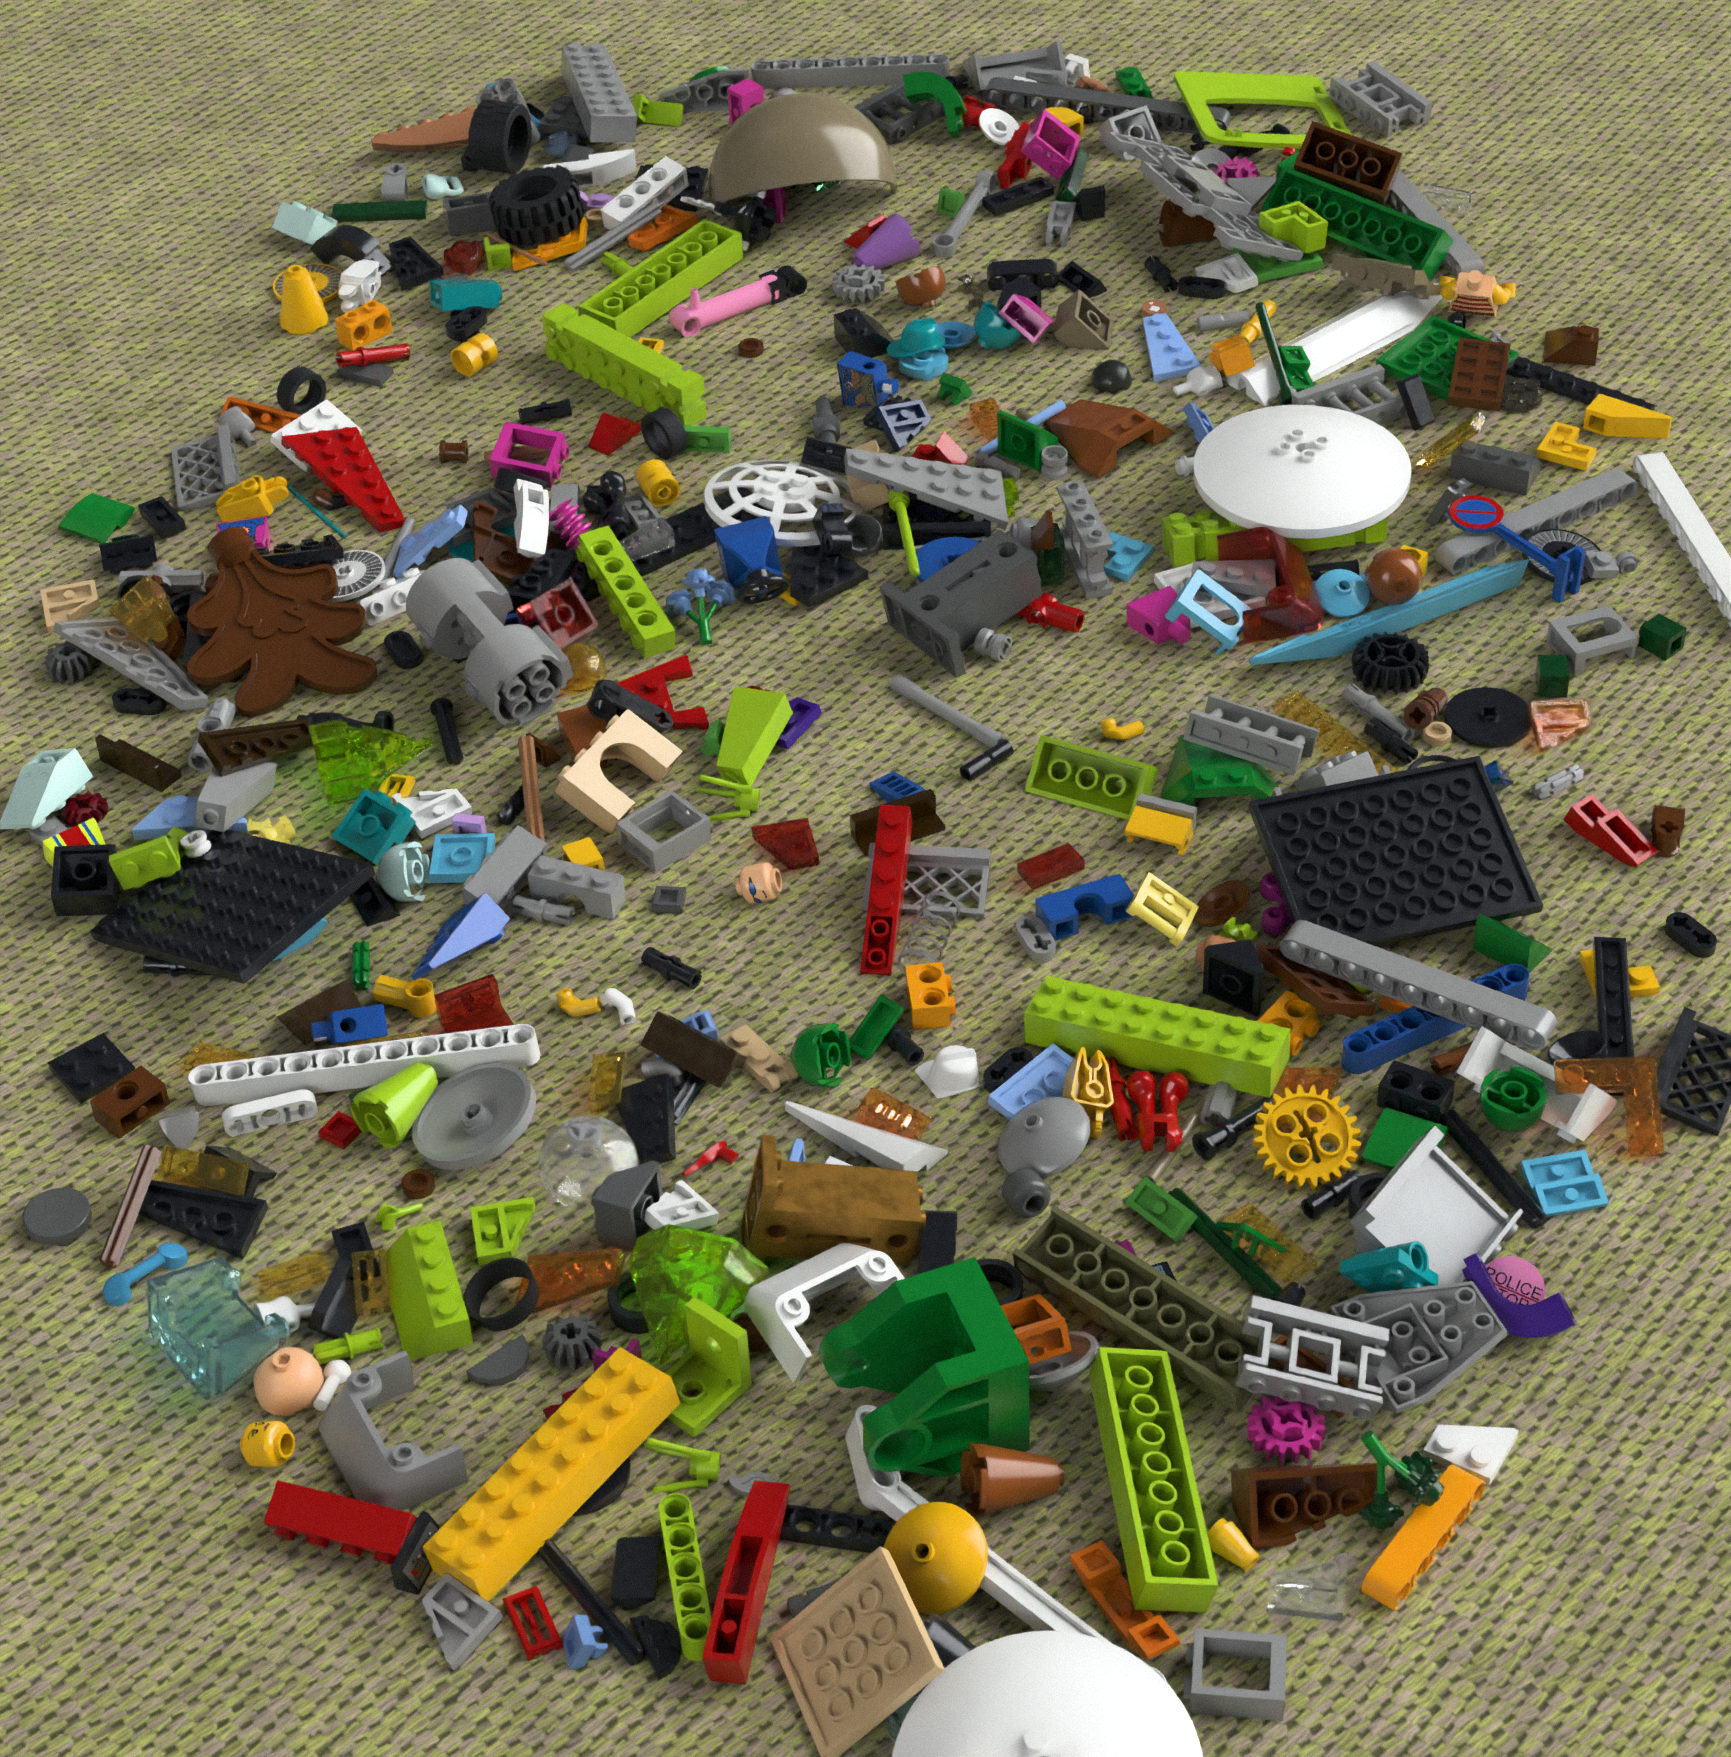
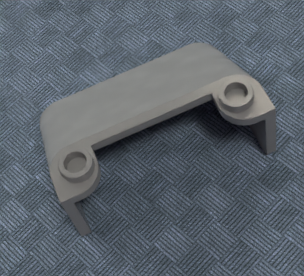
[963,40,1066,93]

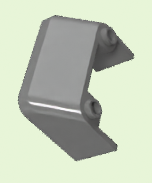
[319,1350,468,1511]

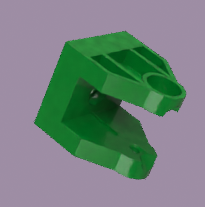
[818,1257,1030,1478]

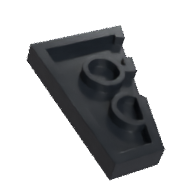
[389,236,444,291]
[505,549,578,610]
[610,1073,676,1164]

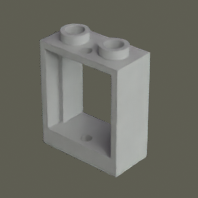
[616,791,711,873]
[1183,1628,1287,1721]

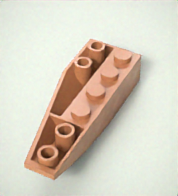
[371,100,503,152]

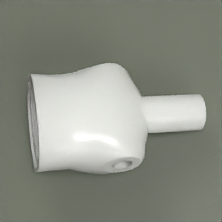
[1173,364,1223,396]
[254,1296,316,1337]

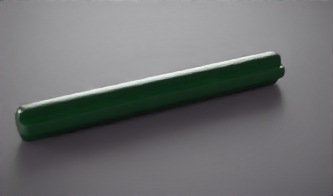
[1168,1188,1283,1299]

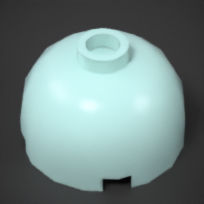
[376,841,431,903]

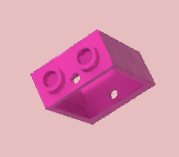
[1021,109,1080,179]
[489,421,569,488]

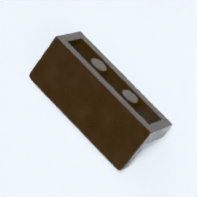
[95,734,182,792]
[850,788,946,856]
[641,1011,747,1088]

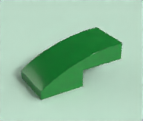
[1279,346,1315,392]

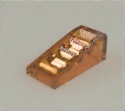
[968,398,1000,442]
[858,1087,931,1141]

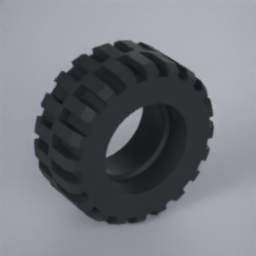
[489,167,584,246]

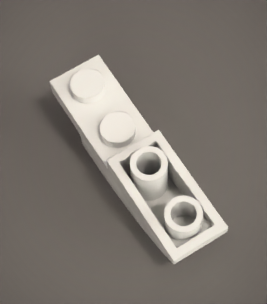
[543,149,636,189]
[513,479,549,558]

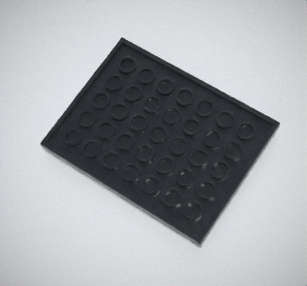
[1248,756,1544,946]
[90,829,376,984]

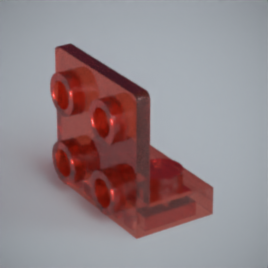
[434,974,514,1033]

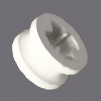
[180,830,211,858]

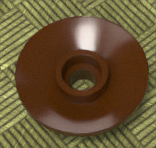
[1194,880,1250,927]

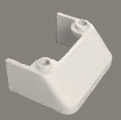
[1457,1026,1617,1144]
[744,1243,904,1383]

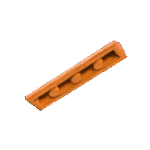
[219,396,301,433]

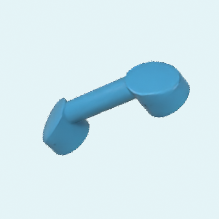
[103,1243,188,1306]

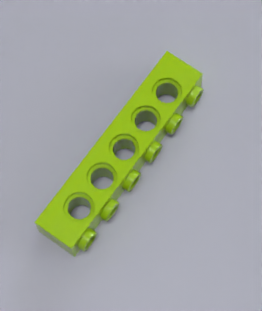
[576,525,675,658]

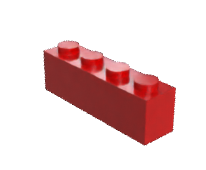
[263,1480,417,1566]

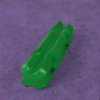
[352,941,370,991]

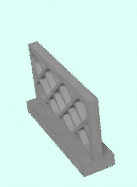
[171,424,241,512]
[862,843,991,918]

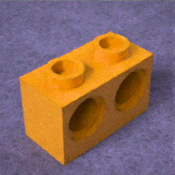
[335,299,393,350]
[1208,335,1255,377]
[905,962,956,1030]
[1258,990,1320,1056]

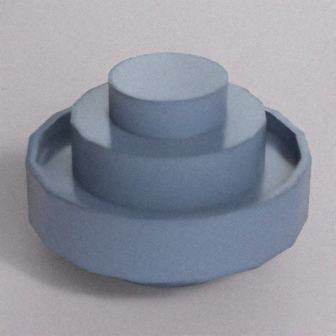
[544,131,579,159]

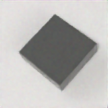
[651,886,687,914]

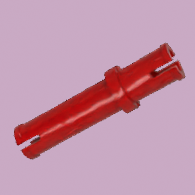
[336,343,410,368]
[1105,1056,1138,1141]

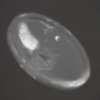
[538,1116,638,1210]

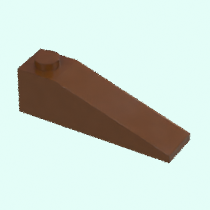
[1231,1463,1377,1548]

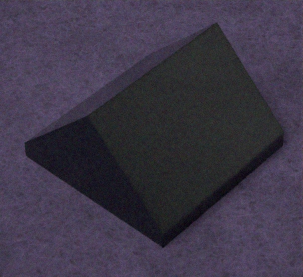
[1203,939,1263,1017]

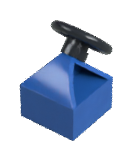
[714,516,789,604]

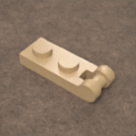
[720,1024,798,1093]

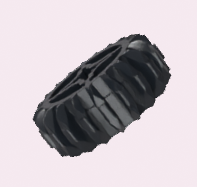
[1352,632,1429,695]

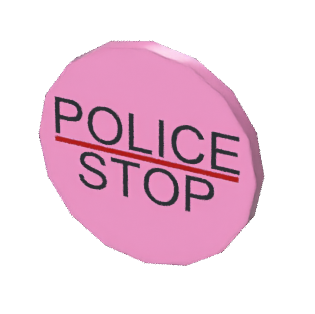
[1476,1256,1546,1305]

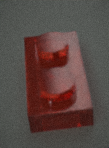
[1017,843,1085,890]

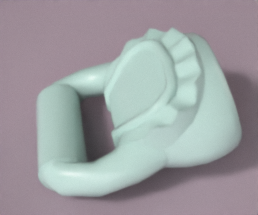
[422,174,464,200]

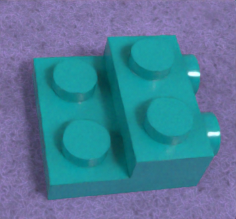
[331,788,416,865]

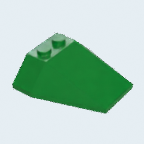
[1161,735,1279,806]

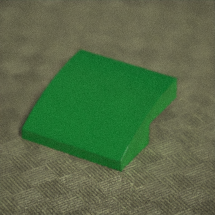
[58,493,135,543]
[1362,1107,1449,1170]

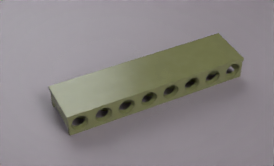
[1013,1206,1279,1413]

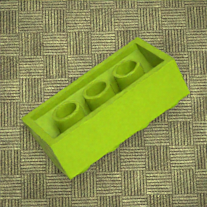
[1024,735,1159,820]
[379,1220,474,1360]

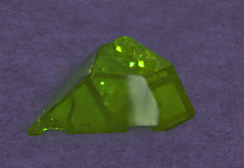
[308,720,434,808]
[627,1224,769,1365]

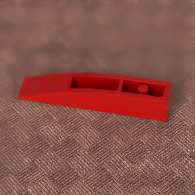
[860,805,913,975]
[702,1480,791,1685]

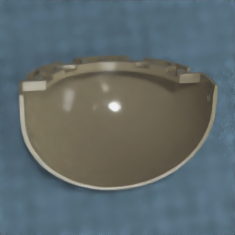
[708,93,897,215]

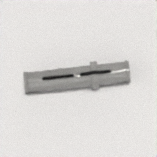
[1342,683,1415,742]

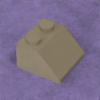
[1053,289,1114,349]

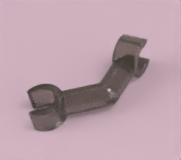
[957,274,985,313]

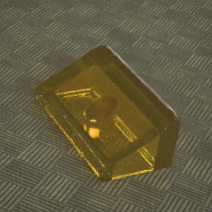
[588,1052,625,1115]

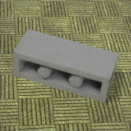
[462,825,547,910]

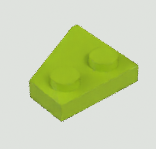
[470,1197,536,1266]

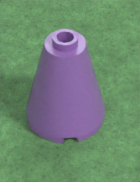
[851,214,920,270]

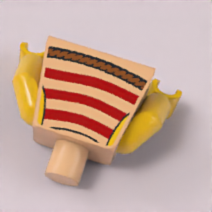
[1438,270,1516,317]

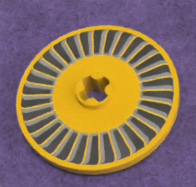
[273,263,342,303]

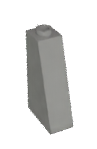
[194,762,277,832]

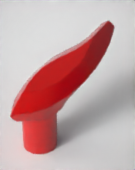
[681,1141,739,1177]

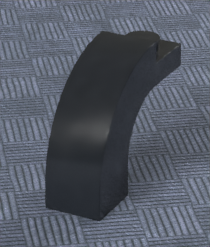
[310,225,394,277]

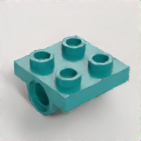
[1340,1241,1439,1293]

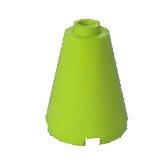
[350,1062,438,1148]

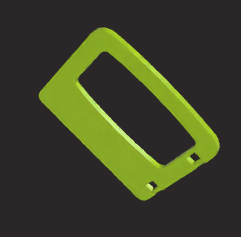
[1173,71,1352,149]

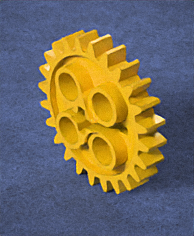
[1252,1085,1361,1190]

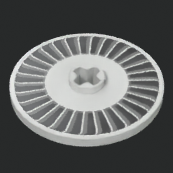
[315,550,386,602]

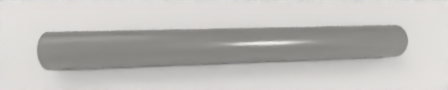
[375,518,415,588]

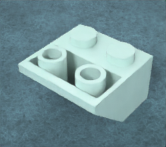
[272,201,337,245]

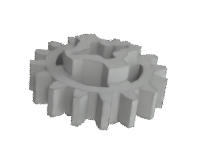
[832,264,885,303]

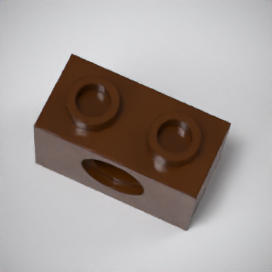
[90,1066,170,1139]

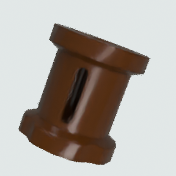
[439,440,469,463]

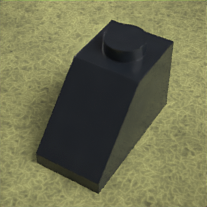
[998,276,1041,312]

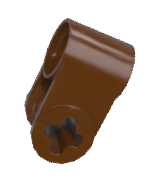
[1651,805,1685,858]

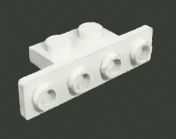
[358,567,426,626]

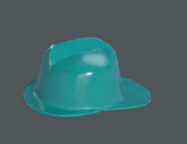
[886,317,946,358]

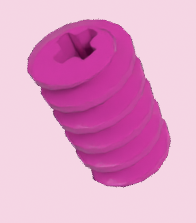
[549,498,592,553]

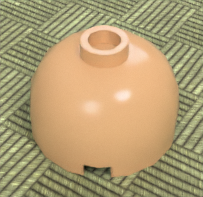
[253,1347,324,1416]

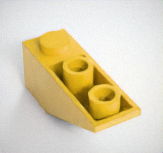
[1583,393,1672,439]

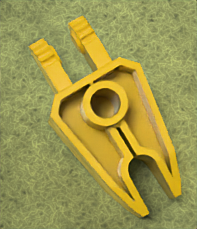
[215,475,289,522]
[1062,1047,1114,1138]

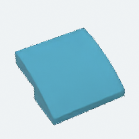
[1519,1149,1609,1217]

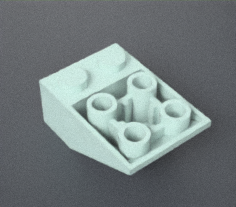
[0,748,93,830]

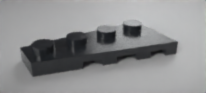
[257,534,344,568]

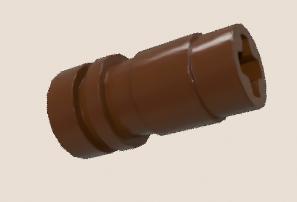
[1404,688,1448,730]

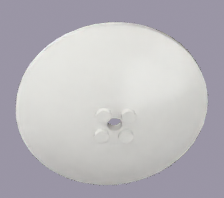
[892,1631,1203,1757]

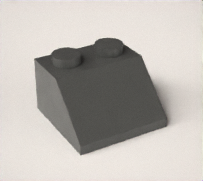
[591,1161,662,1253]

